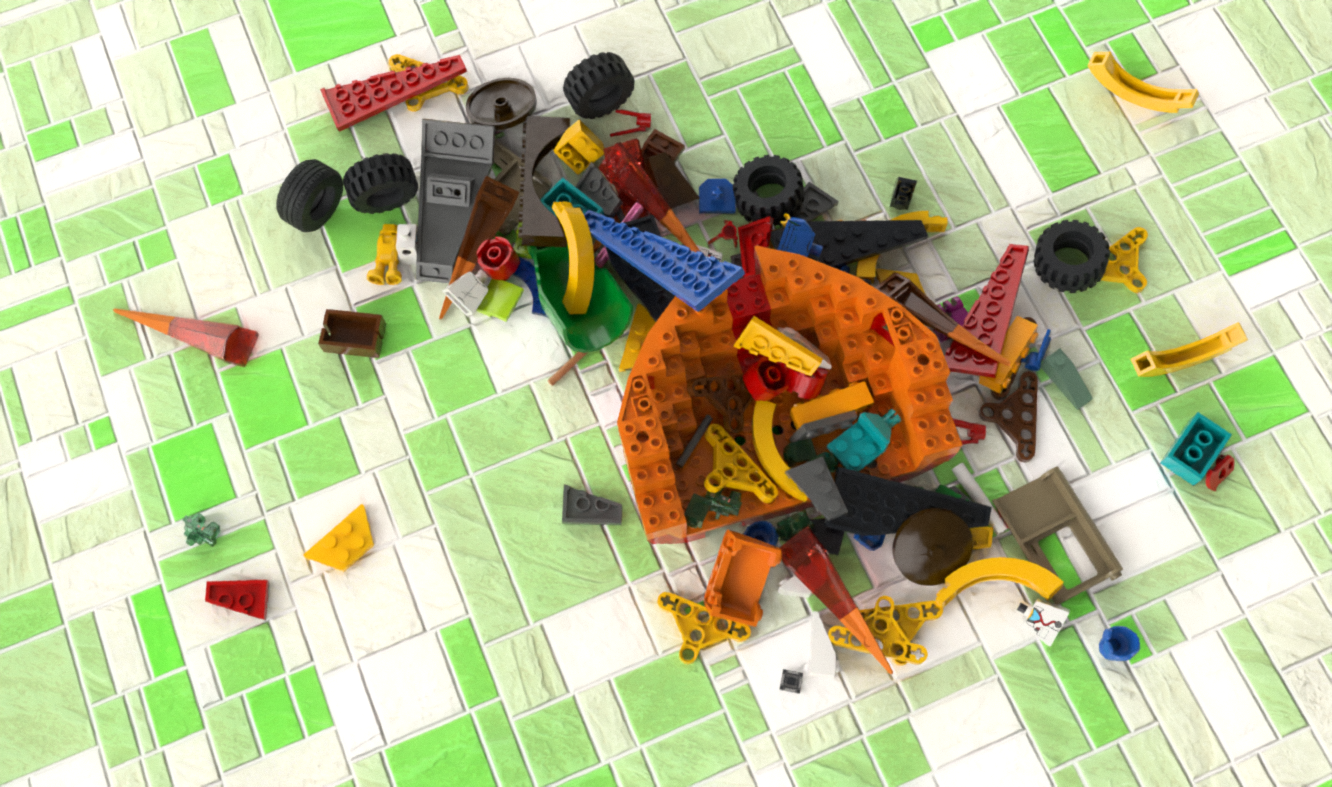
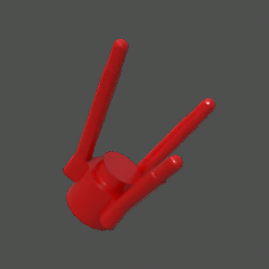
[610,109,651,137]
[707,220,738,248]
[952,418,986,445]

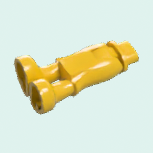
[367,224,402,285]

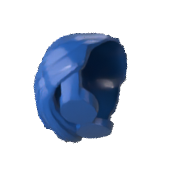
[743,521,779,546]
[1099,626,1140,661]

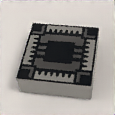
[779,669,803,694]

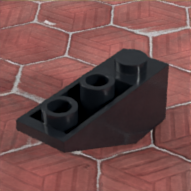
[890,177,917,210]

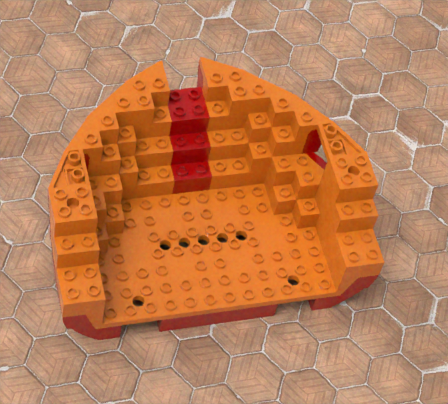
[617,246,962,545]

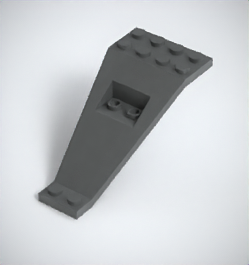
[416,118,495,283]

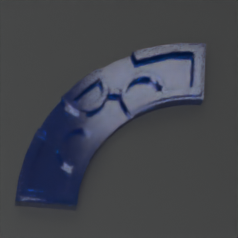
[513,257,548,317]

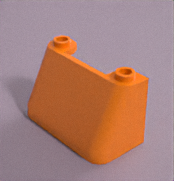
[704,530,782,627]

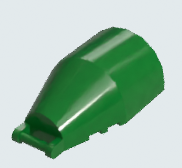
[527,242,633,353]

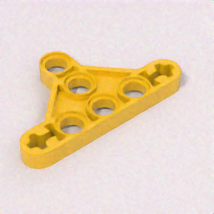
[389,54,469,112]
[1100,227,1148,293]
[704,424,778,503]
[657,592,751,665]
[827,596,928,665]
[846,601,943,666]

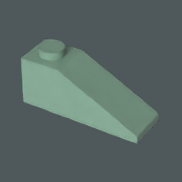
[1041,348,1093,410]

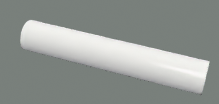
[952,463,1008,536]

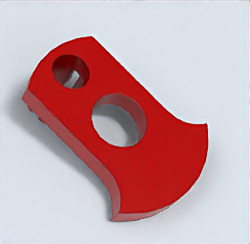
[1206,454,1235,491]

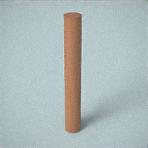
[547,352,588,386]

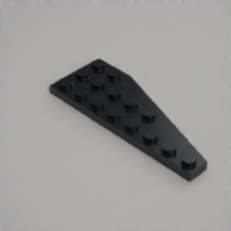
[604,215,675,322]
[770,220,928,268]
[824,467,992,536]

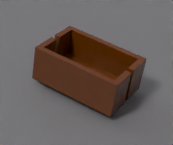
[318,309,386,358]

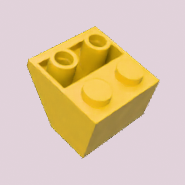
[554,119,605,175]

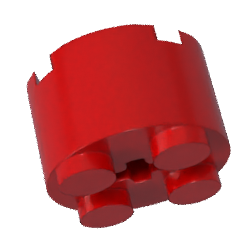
[477,237,520,281]
[743,356,791,401]
[787,367,828,399]

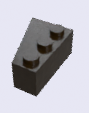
[645,152,700,212]

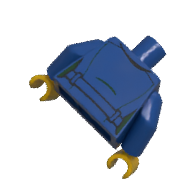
[777,214,823,257]

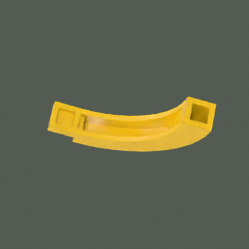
[1088,51,1199,113]
[552,201,594,314]
[855,211,948,285]
[1130,322,1248,377]
[752,401,807,502]
[936,557,1064,608]

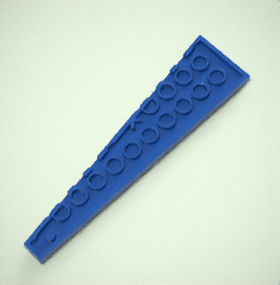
[584,210,745,312]

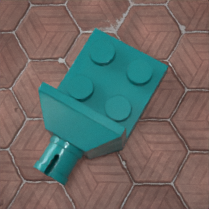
[826,409,901,472]

